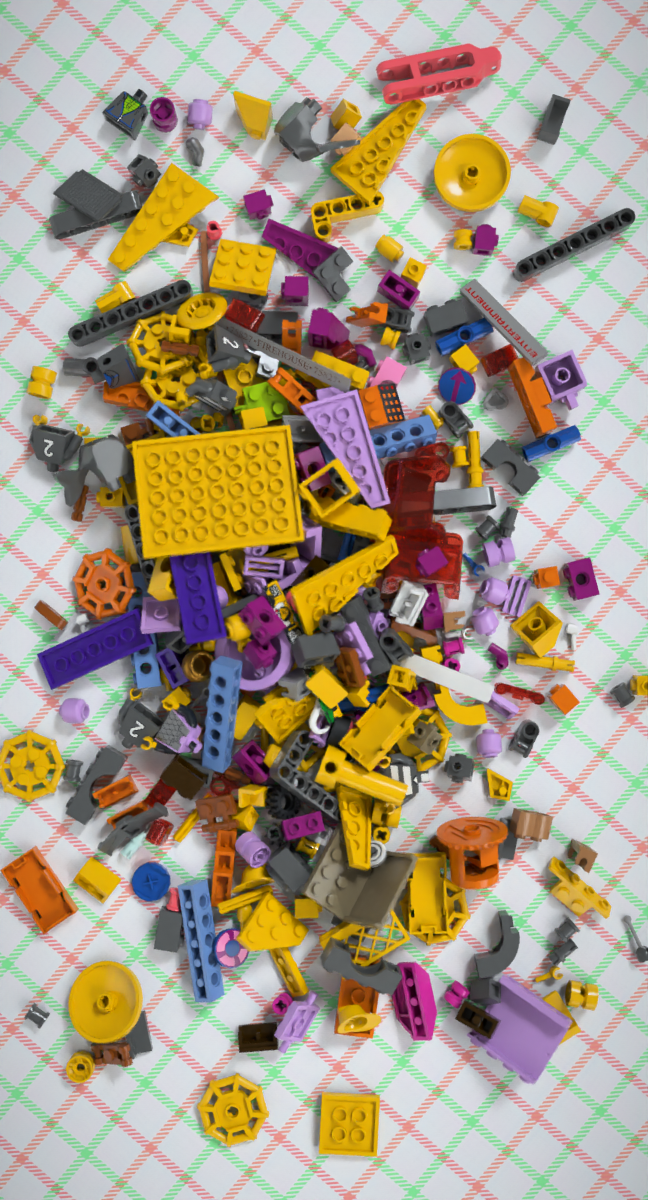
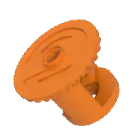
[437,817,508,890]

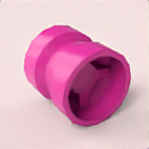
[443,980,470,1009]

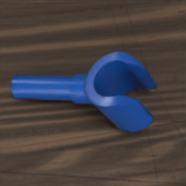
[462,552,485,576]

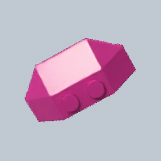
[392,962,437,1041]

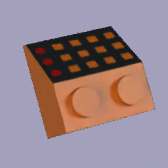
[358,383,405,430]

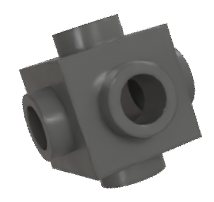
[127,154,161,188]
[402,333,431,365]
[444,754,475,783]

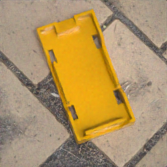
[339,685,422,772]
[407,852,449,935]

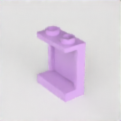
[282,515,322,570]
[243,556,303,597]

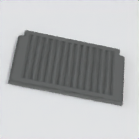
[53,169,123,223]

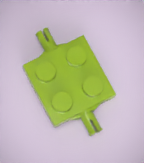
[233,382,290,422]

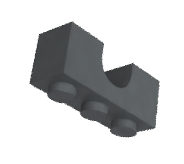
[480,439,541,496]

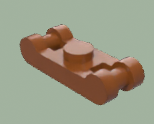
[390,616,438,646]
[91,1042,133,1067]

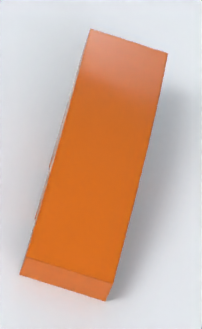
[211,828,238,907]

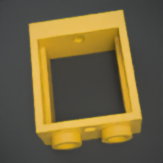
[298,457,361,518]

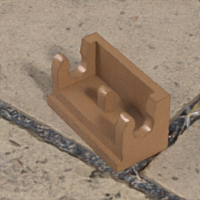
[441,611,465,632]
[568,839,598,873]

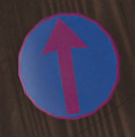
[438,367,476,405]

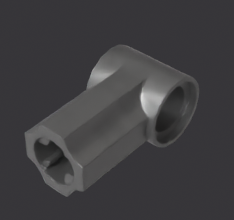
[63,357,100,377]

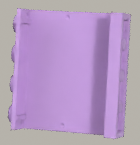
[467,974,573,1084]

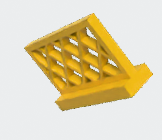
[319,909,410,980]

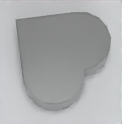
[483,386,509,411]

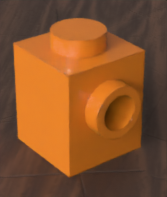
[533,566,560,589]
[547,684,580,715]

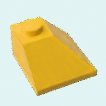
[233,91,273,140]
[510,601,563,658]

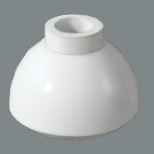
[370,840,387,867]

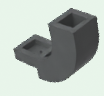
[474,910,520,979]

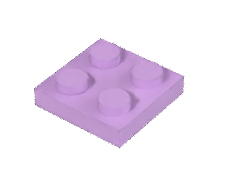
[140,597,182,634]

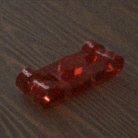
[494,682,545,705]

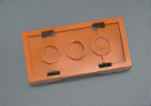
[508,357,557,439]
[1,846,79,934]
[334,953,383,1039]

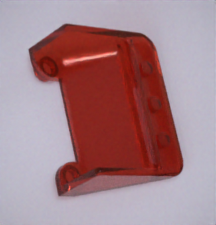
[381,454,451,539]
[380,528,463,600]

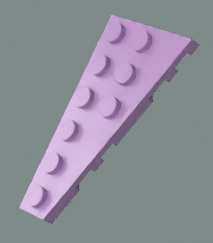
[300,390,390,509]

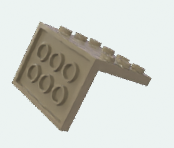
[301,823,418,930]

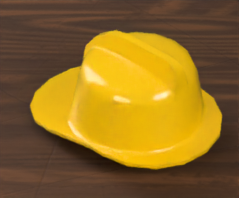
[231,863,275,893]
[337,1004,382,1033]

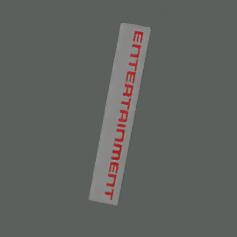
[460,278,548,366]

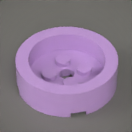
[215,631,295,691]

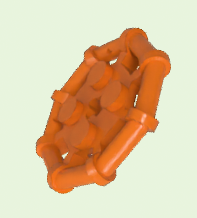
[72,548,137,620]

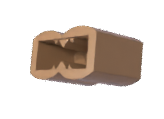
[509,808,553,842]

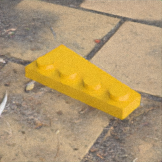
[336,785,372,871]

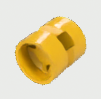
[26,366,57,399]
[371,798,402,829]
[565,980,599,1011]

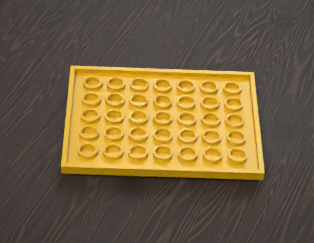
[132,425,304,559]

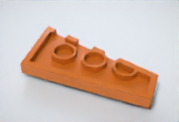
[103,381,180,417]

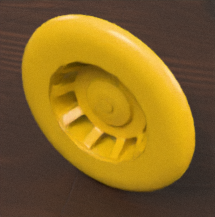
[176,292,227,330]

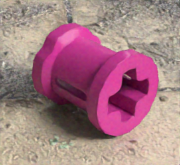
[442,637,465,658]
[442,658,461,672]
[272,993,293,1015]

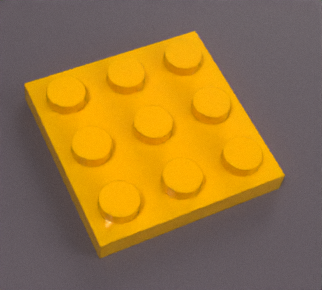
[209,239,277,296]
[319,1092,380,1157]

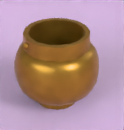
[182,650,214,683]

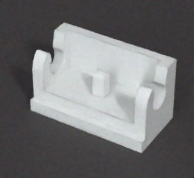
[388,580,429,627]

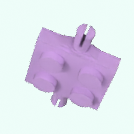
[333,613,374,676]
[274,991,320,1053]

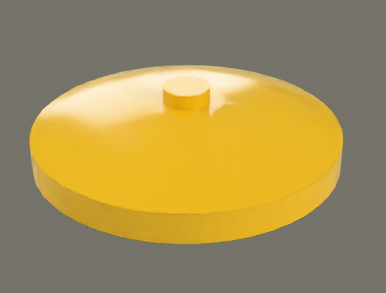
[434,134,511,212]
[68,961,143,1043]

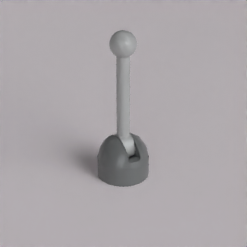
[624,915,648,962]

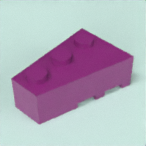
[308,308,350,353]

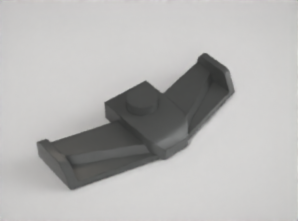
[97,802,169,856]

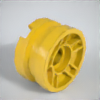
[66,1050,96,1083]

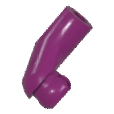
[352,344,377,368]
[487,642,509,670]

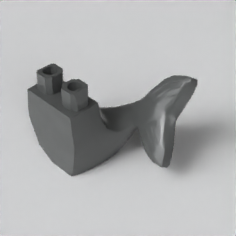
[274,97,360,162]
[53,434,136,507]

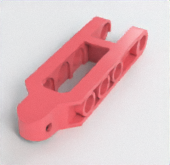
[376,43,502,104]

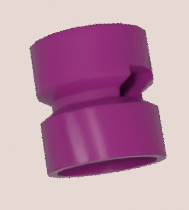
[150,97,178,133]

